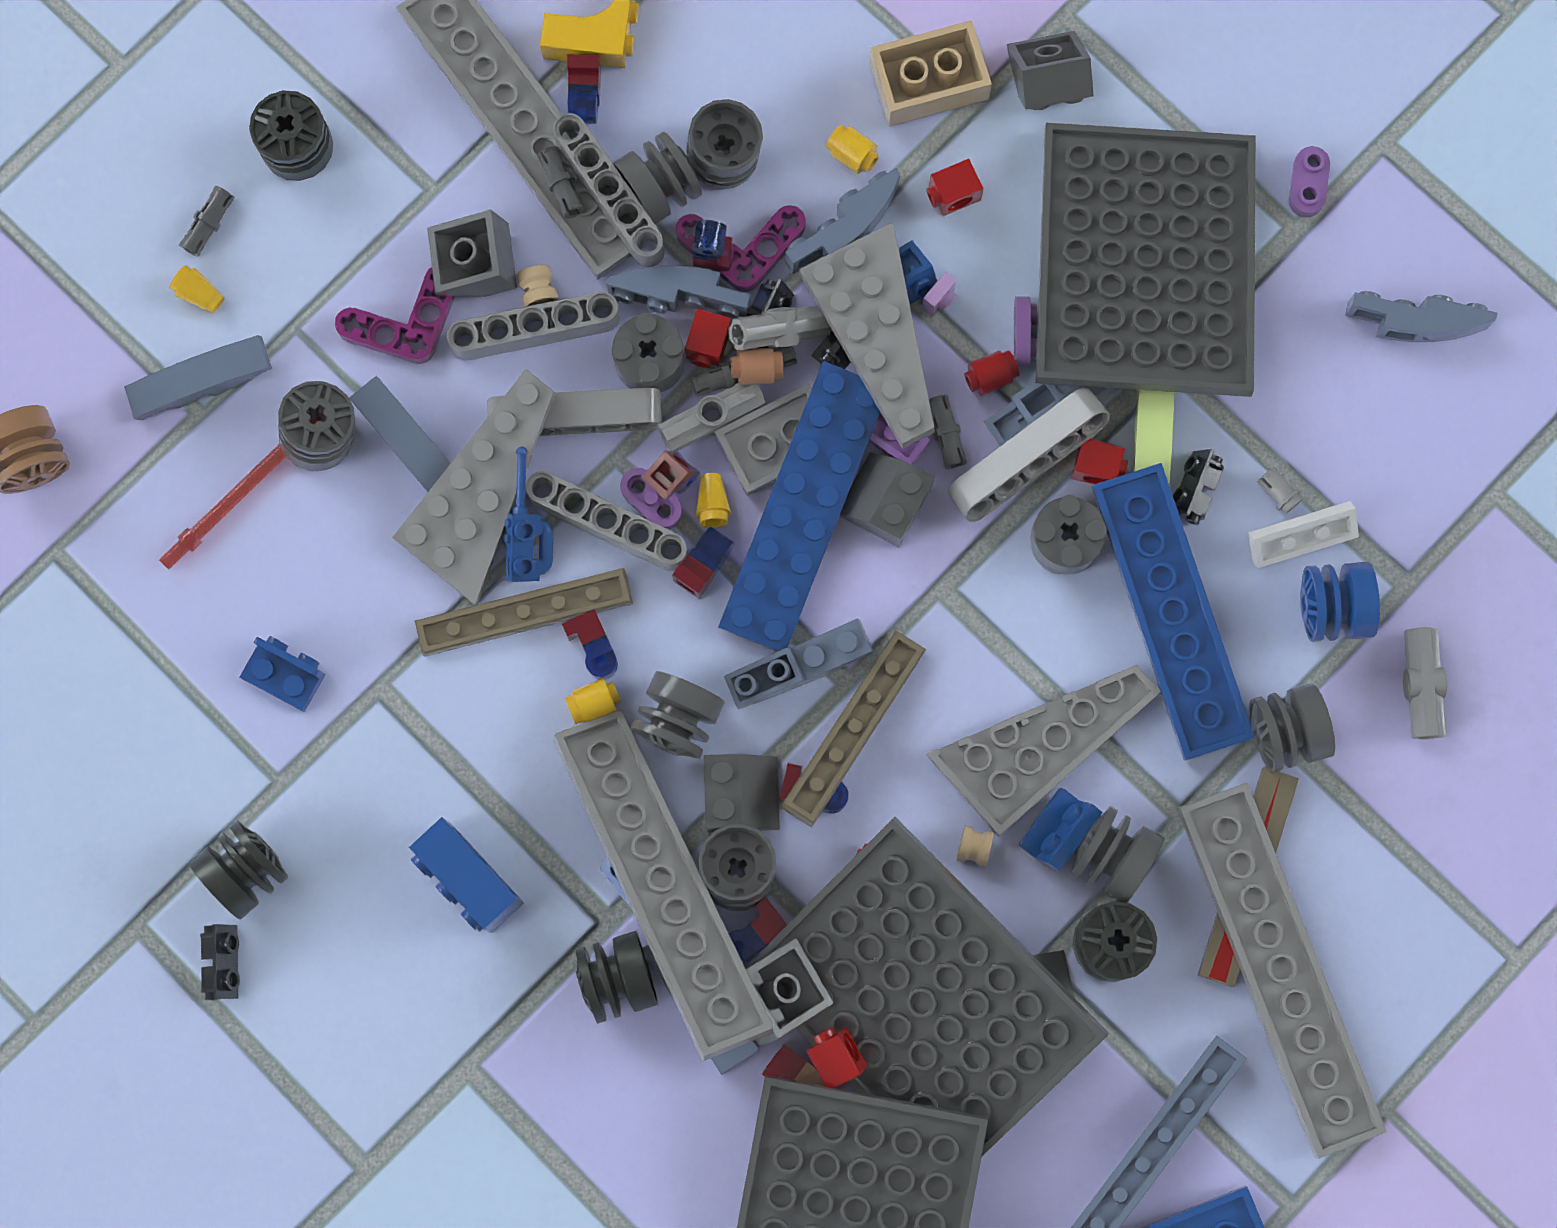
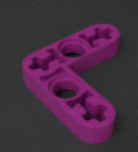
[675,205,806,292]
[335,267,455,364]

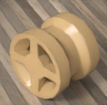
[956,825,994,868]

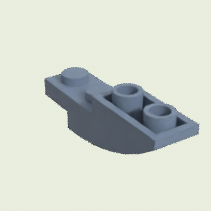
[785,168,900,274]
[606,266,751,319]
[1345,291,1498,342]
[983,382,1107,446]
[724,618,874,709]

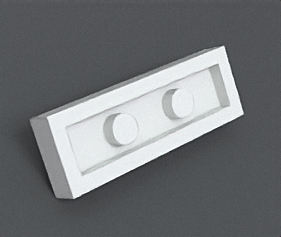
[1248,501,1359,569]

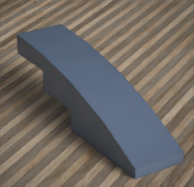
[124,335,272,421]
[349,375,451,492]

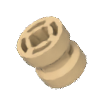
[516,264,559,307]

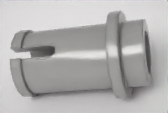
[1257,467,1302,513]

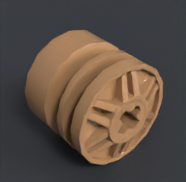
[0,405,71,494]

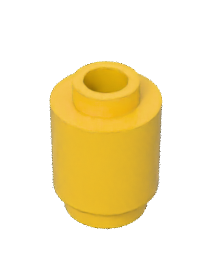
[825,124,879,174]
[565,678,621,724]

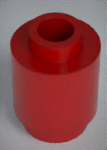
[964,350,1020,396]

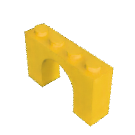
[540,0,639,68]

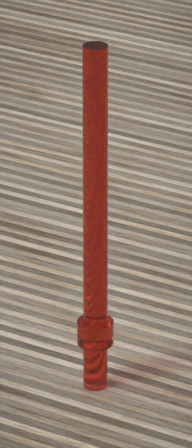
[159,417,323,569]

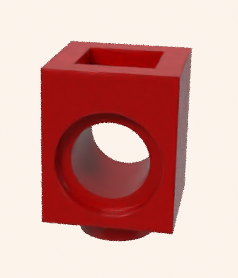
[926,158,984,216]
[685,309,731,368]
[1071,439,1128,485]
[807,1026,868,1088]

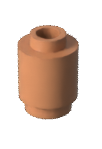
[731,348,783,385]

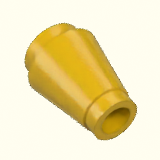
[169,265,225,314]
[696,473,731,528]

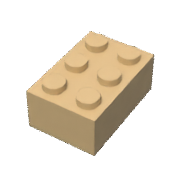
[869,20,992,127]

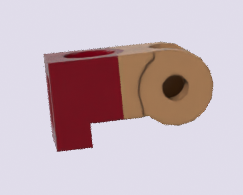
[761,1044,825,1086]

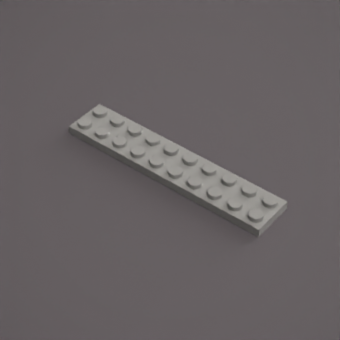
[396,0,652,280]
[554,709,773,1061]
[1177,783,1387,1159]

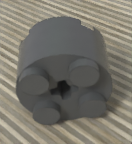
[612,313,685,392]
[1030,495,1107,574]

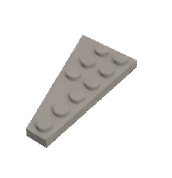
[392,369,556,605]
[926,665,1161,837]

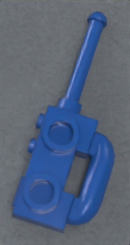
[504,446,554,582]

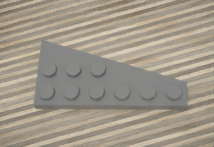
[799,222,934,449]

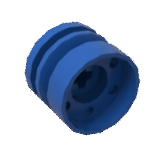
[1300,562,1380,642]

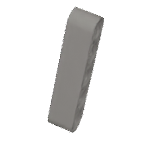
[553,113,665,267]
[447,292,620,360]
[948,387,1110,522]
[487,388,662,436]
[526,471,688,571]

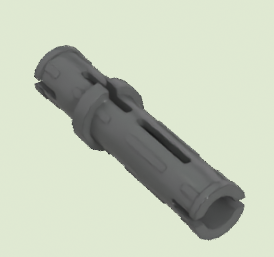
[690,346,798,397]

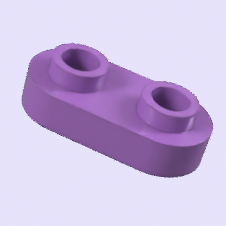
[1288,146,1330,217]
[1014,296,1037,366]
[620,468,682,529]

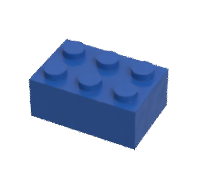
[409,817,524,933]

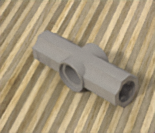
[729,305,831,350]
[657,384,766,453]
[1403,627,1447,739]

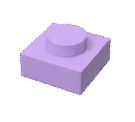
[922,272,957,317]

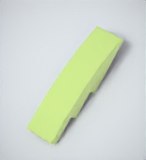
[1131,390,1175,484]

